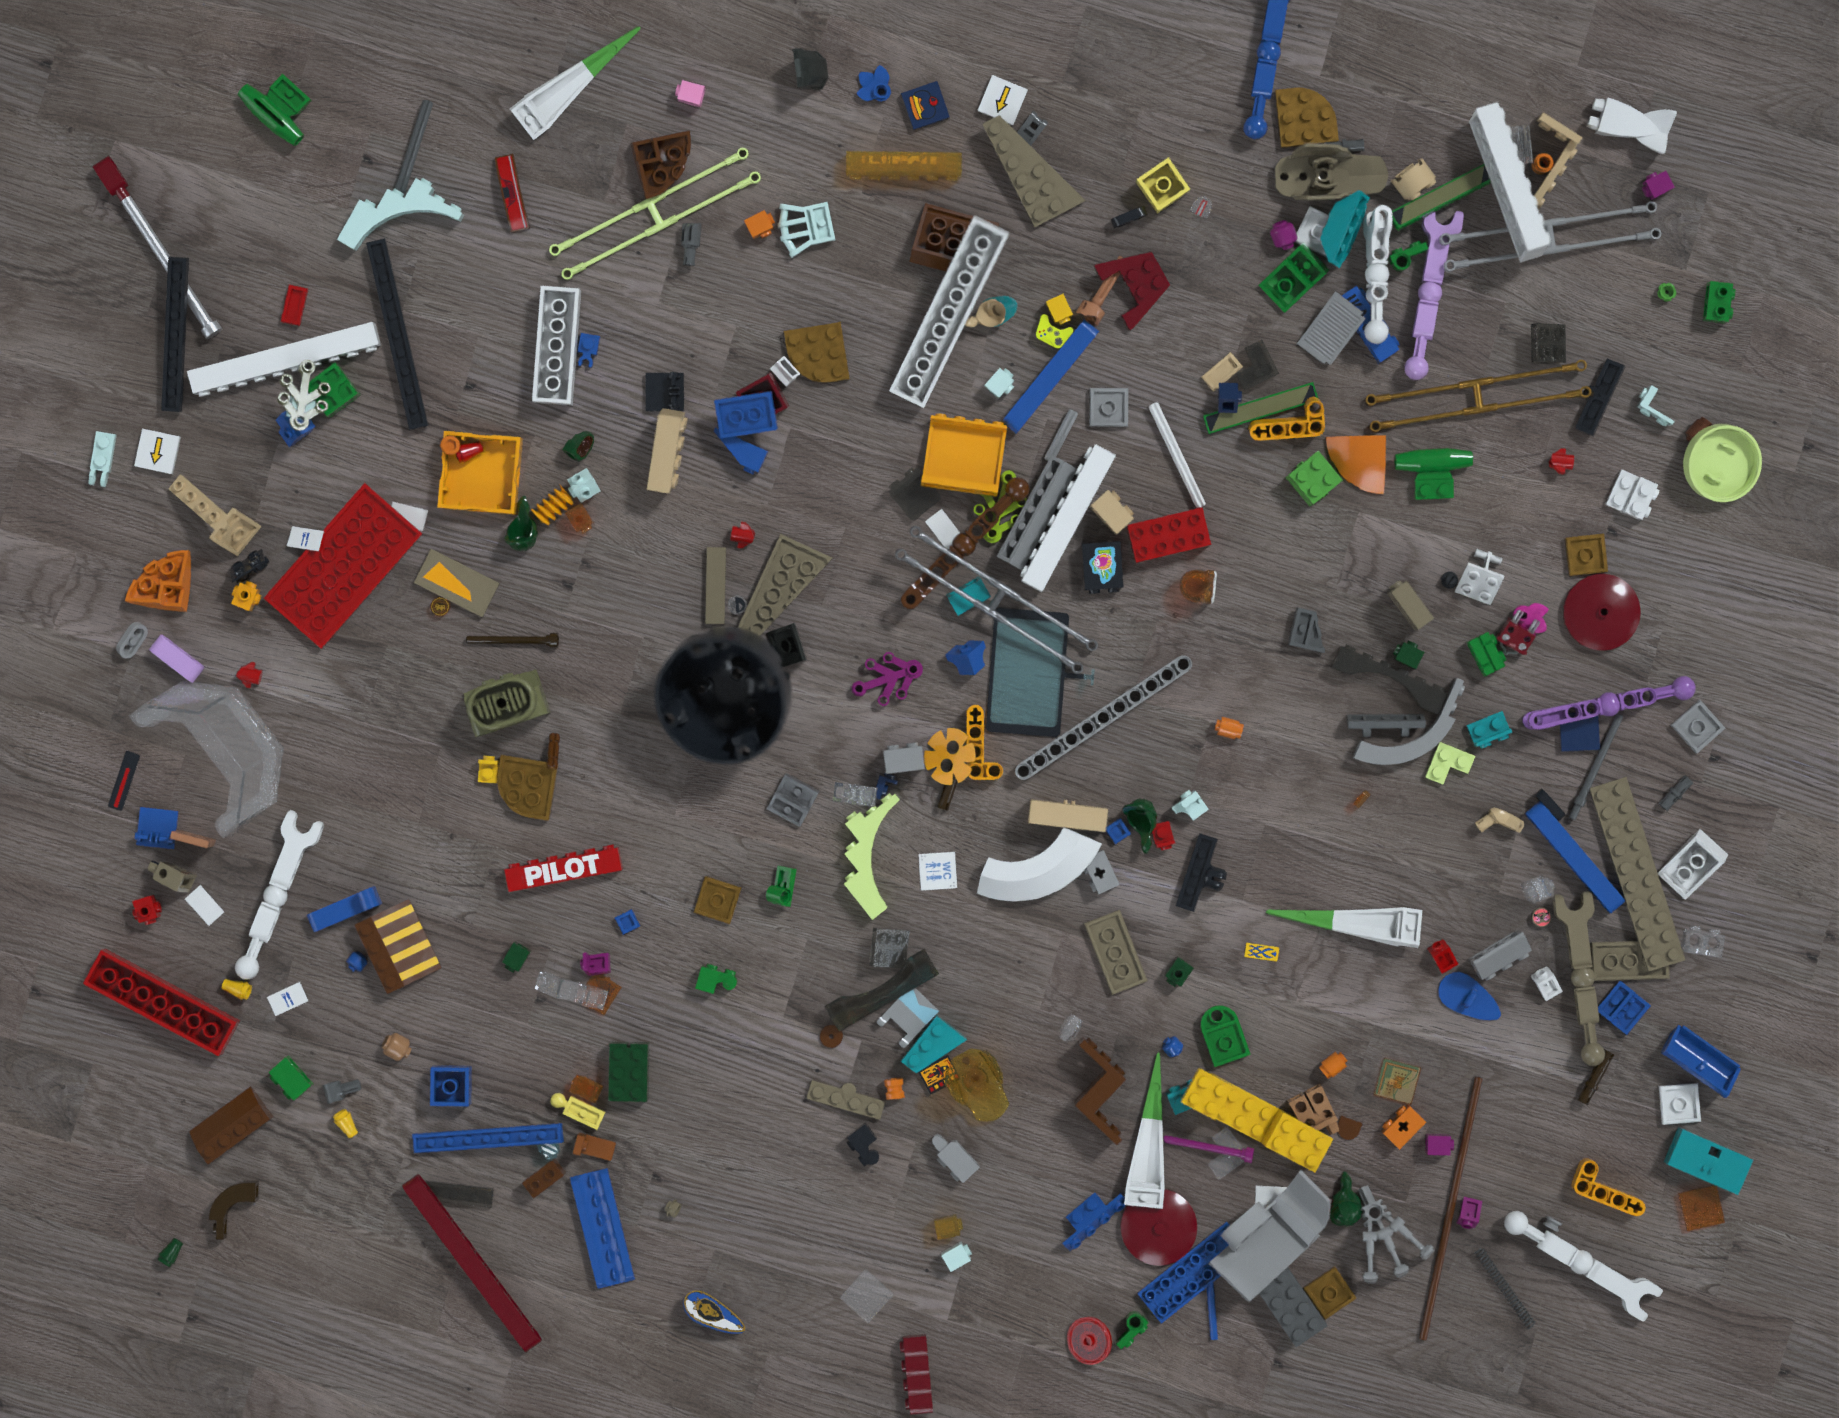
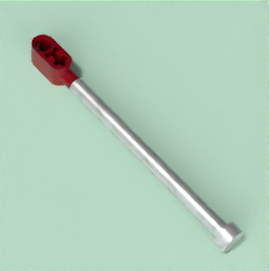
[92,155,222,339]

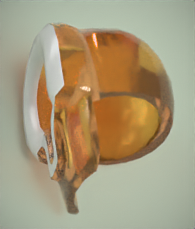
[1179,569,1217,605]

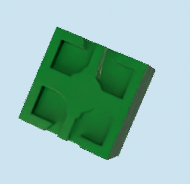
[308,363,361,418]

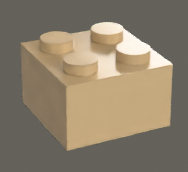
[1090,490,1134,535]

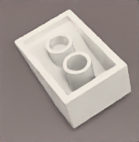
[1658,829,1728,900]

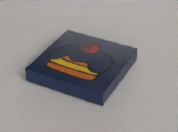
[901,81,950,130]

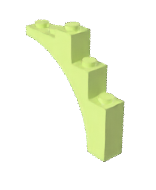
[844,793,900,920]

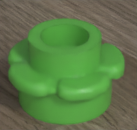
[1657,283,1676,302]

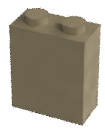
[1387,580,1434,630]

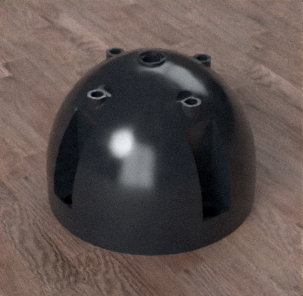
[654,626,792,764]

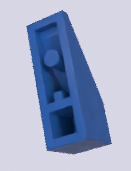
[714,428,768,474]

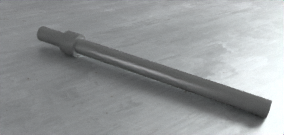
[1569,713,1624,820]

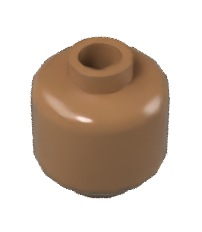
[381,1033,412,1061]

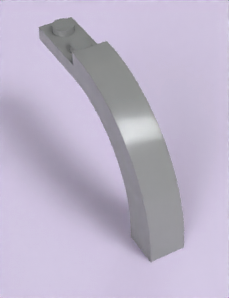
[1352,678,1465,765]

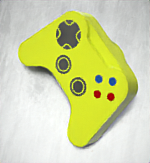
[1036,314,1073,349]

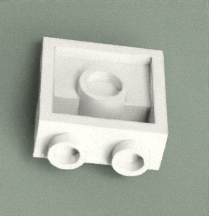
[1605,469,1659,520]

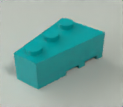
[901,1015,967,1073]

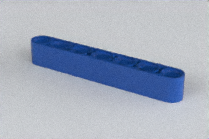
[1002,319,1099,434]
[1525,801,1625,914]

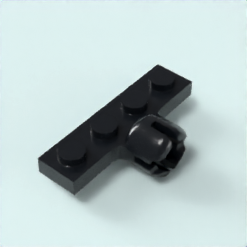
[1176,833,1227,912]

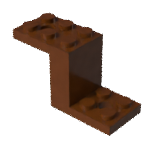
[1074,1037,1126,1145]

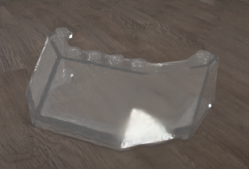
[129,681,284,838]

